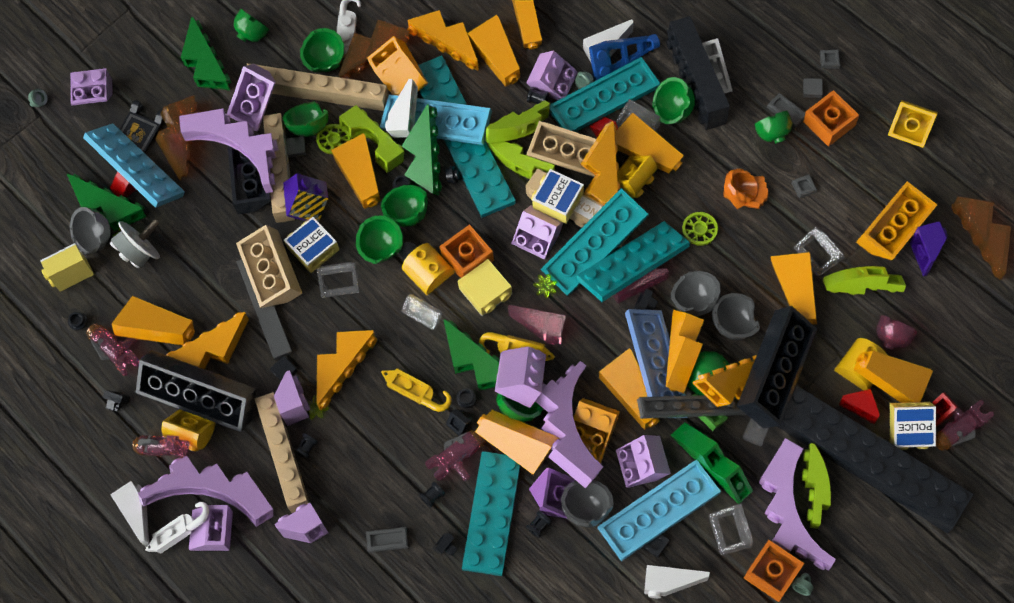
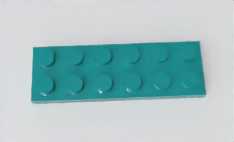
[549,57,660,132]
[541,188,649,296]
[577,221,690,302]
[462,451,521,576]

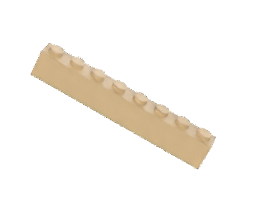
[247,63,389,111]

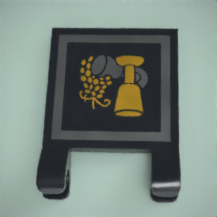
[120,100,168,154]

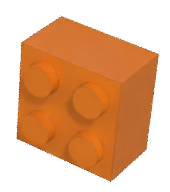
[803,90,859,147]
[439,224,494,278]
[744,540,804,602]

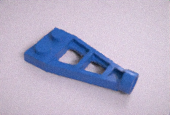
[589,34,660,81]

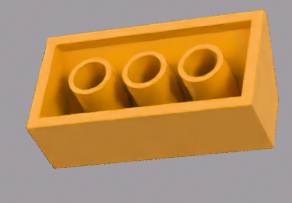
[856,181,937,260]

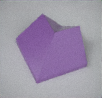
[529,468,576,519]

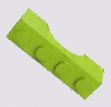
[339,105,404,173]

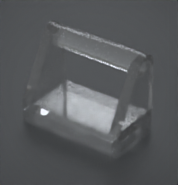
[616,99,660,131]
[794,227,845,276]
[317,261,359,298]
[709,504,753,555]

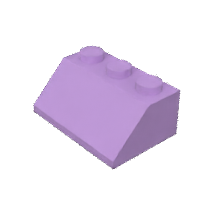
[226,64,276,132]
[495,346,546,408]

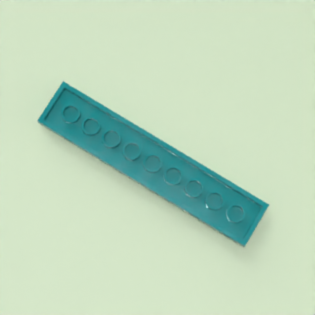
[418,55,516,218]

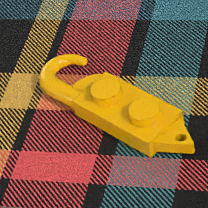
[479,332,555,361]
[381,368,452,412]

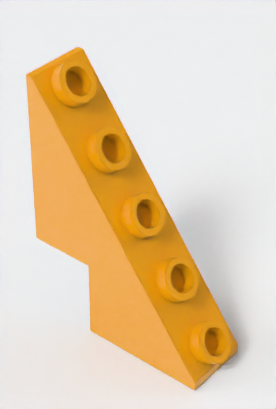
[407,10,479,70]
[580,121,620,205]
[666,310,704,394]
[166,312,249,369]
[317,330,377,410]
[693,355,757,407]

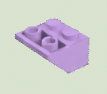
[527,51,578,100]
[70,68,112,106]
[511,205,563,260]
[274,370,310,426]
[616,435,671,488]
[274,503,328,543]
[189,505,233,551]

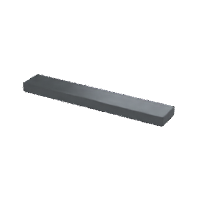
[236,259,292,360]
[637,395,747,419]

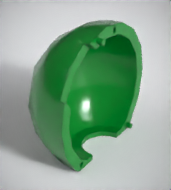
[300,28,345,73]
[652,77,695,124]
[282,101,329,137]
[381,185,427,227]
[356,216,403,264]
[687,351,729,395]
[496,393,543,422]

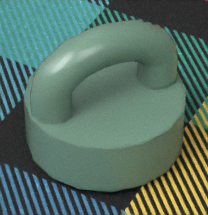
[575,72,593,89]
[28,89,48,107]
[792,573,814,596]

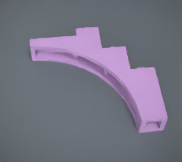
[179,109,279,193]
[535,361,603,488]
[759,438,836,571]
[138,456,273,527]

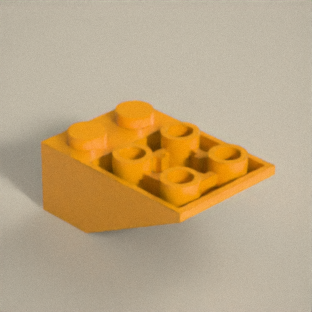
[367,36,428,96]
[574,398,620,464]

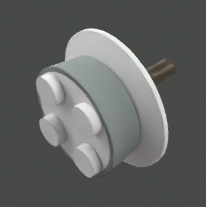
[110,219,160,269]

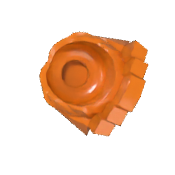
[724,168,769,209]

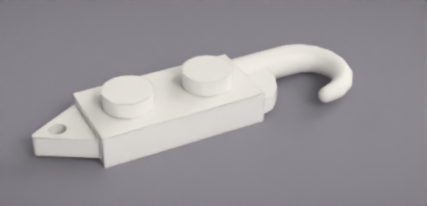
[337,0,361,58]
[145,502,209,554]

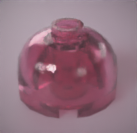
[876,315,918,350]

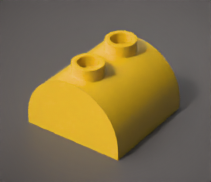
[888,100,938,148]
[617,155,657,198]
[402,243,455,295]
[834,338,887,390]
[162,409,216,451]

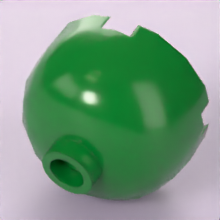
[234,9,270,42]
[754,110,792,144]

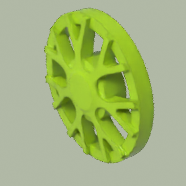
[316,124,351,155]
[682,212,718,246]

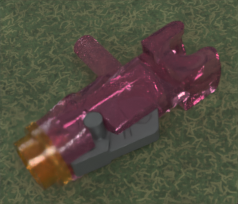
[86,323,139,376]
[936,399,994,451]
[425,429,486,482]
[132,435,190,458]

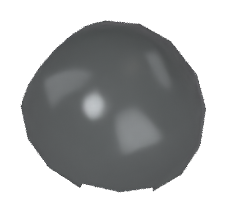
[70,207,111,255]
[671,271,721,316]
[712,293,760,341]
[561,480,614,528]

